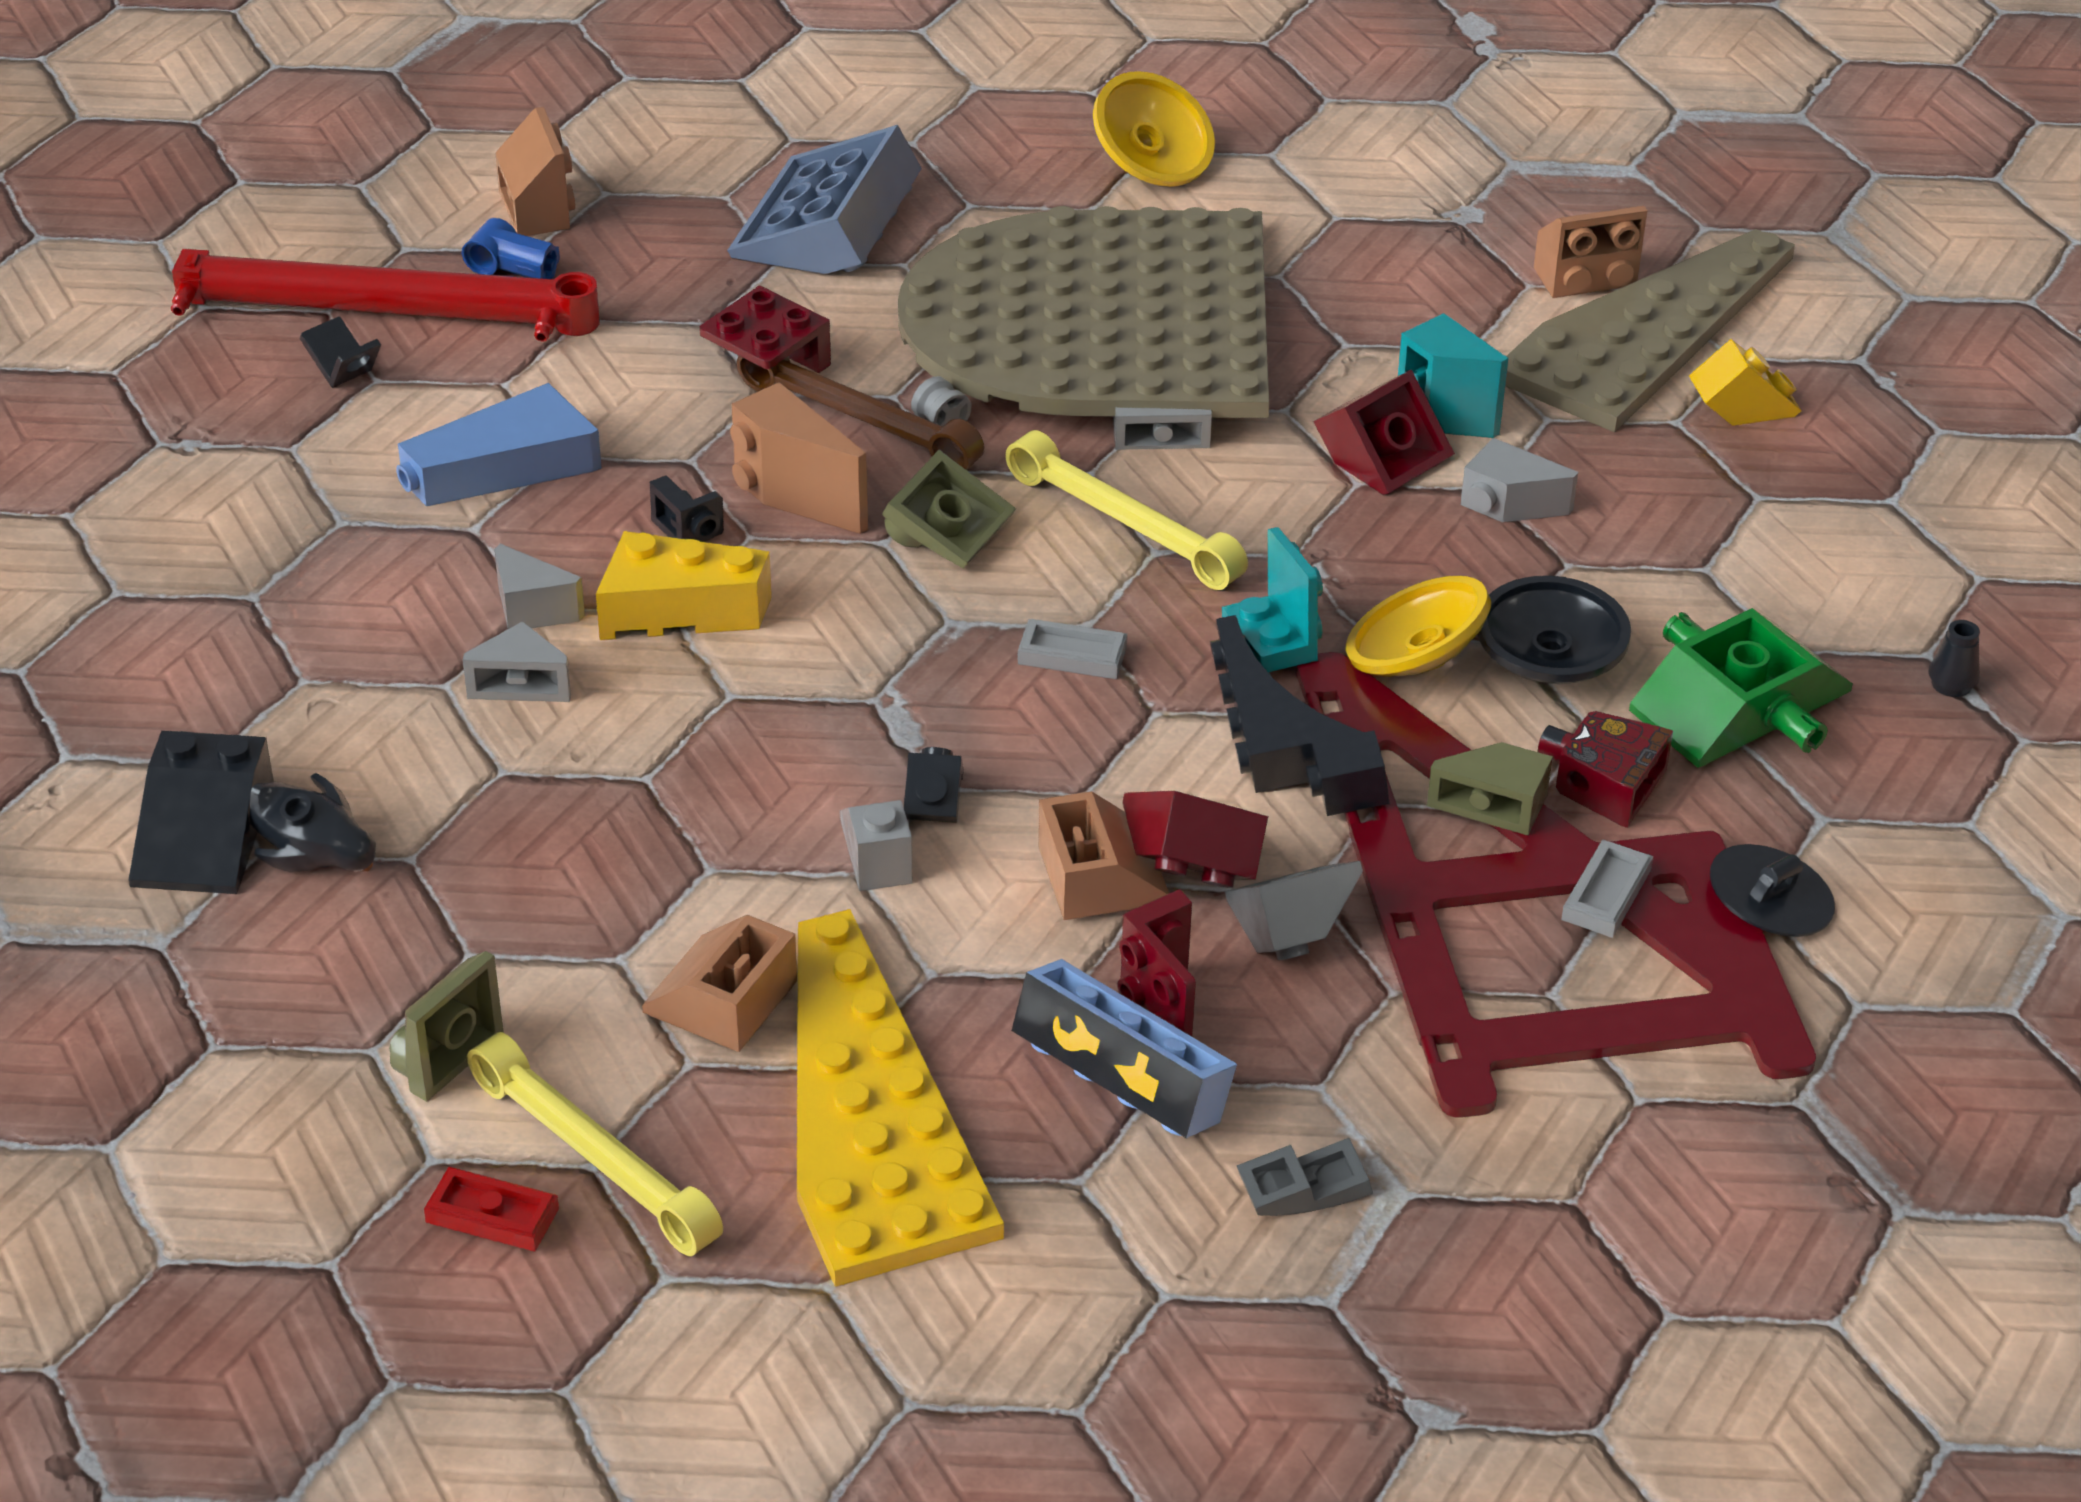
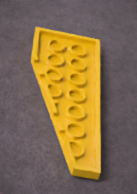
[797,909,1004,1287]

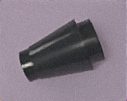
[1928,620,1980,697]

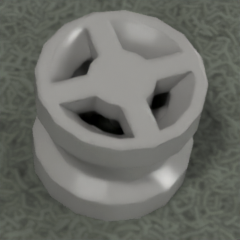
[911,376,971,427]

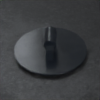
[1710,844,1835,937]

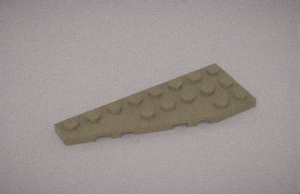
[1505,229,1795,432]

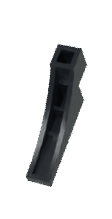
[1210,615,1390,816]

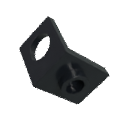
[299,316,381,388]

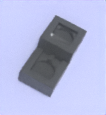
[1237,1138,1373,1216]

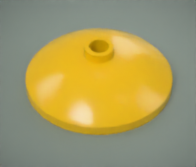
[1093,71,1215,187]
[1346,576,1491,677]

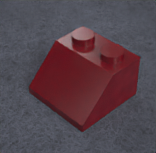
[1122,791,1269,888]

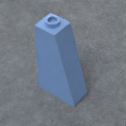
[396,383,602,506]

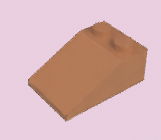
[730,382,868,534]

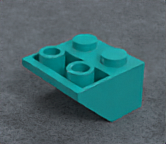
[1398,313,1509,438]

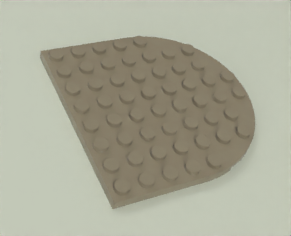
[898,206,1269,418]

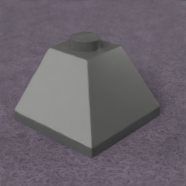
[1225,861,1363,960]

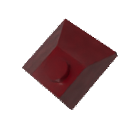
[1313,369,1455,495]

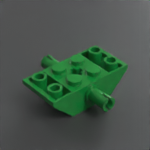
[1629,608,1853,768]

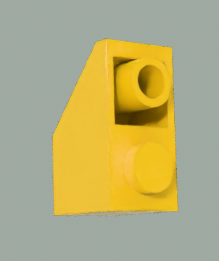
[1689,338,1801,426]

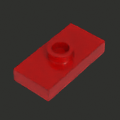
[424,1167,559,1252]

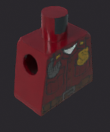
[1537,711,1673,828]

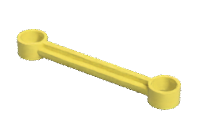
[1006,430,1248,590]
[467,1032,723,1256]

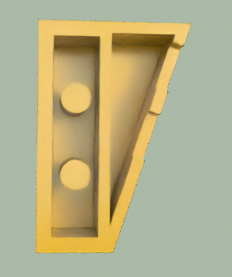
[596,531,772,640]

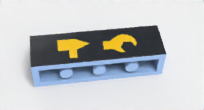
[1011,959,1237,1138]

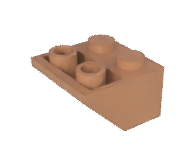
[495,107,575,236]
[1534,206,1648,298]
[1038,791,1169,920]
[642,915,797,1052]

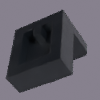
[649,475,724,542]

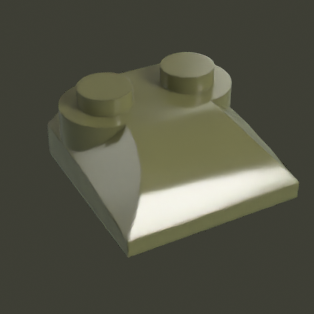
[882,450,1016,569]
[389,951,504,1102]

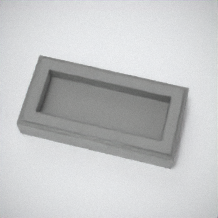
[1018,619,1127,679]
[1562,839,1653,938]

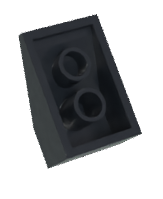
[128,730,274,894]

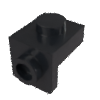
[904,747,964,823]

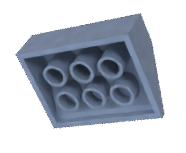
[727,125,922,274]

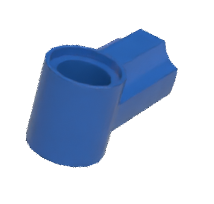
[461,218,560,279]

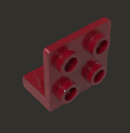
[699,285,831,373]
[1117,889,1196,1037]

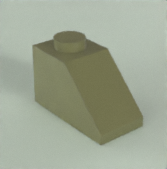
[1427,742,1553,835]

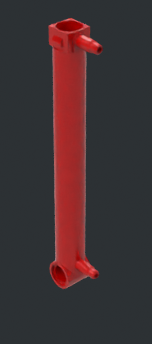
[171,249,600,342]

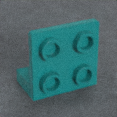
[1222,527,1323,672]

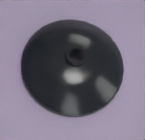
[1477,576,1631,684]

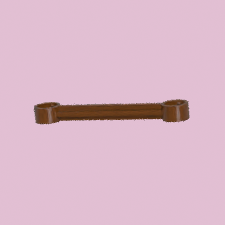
[737,356,984,470]

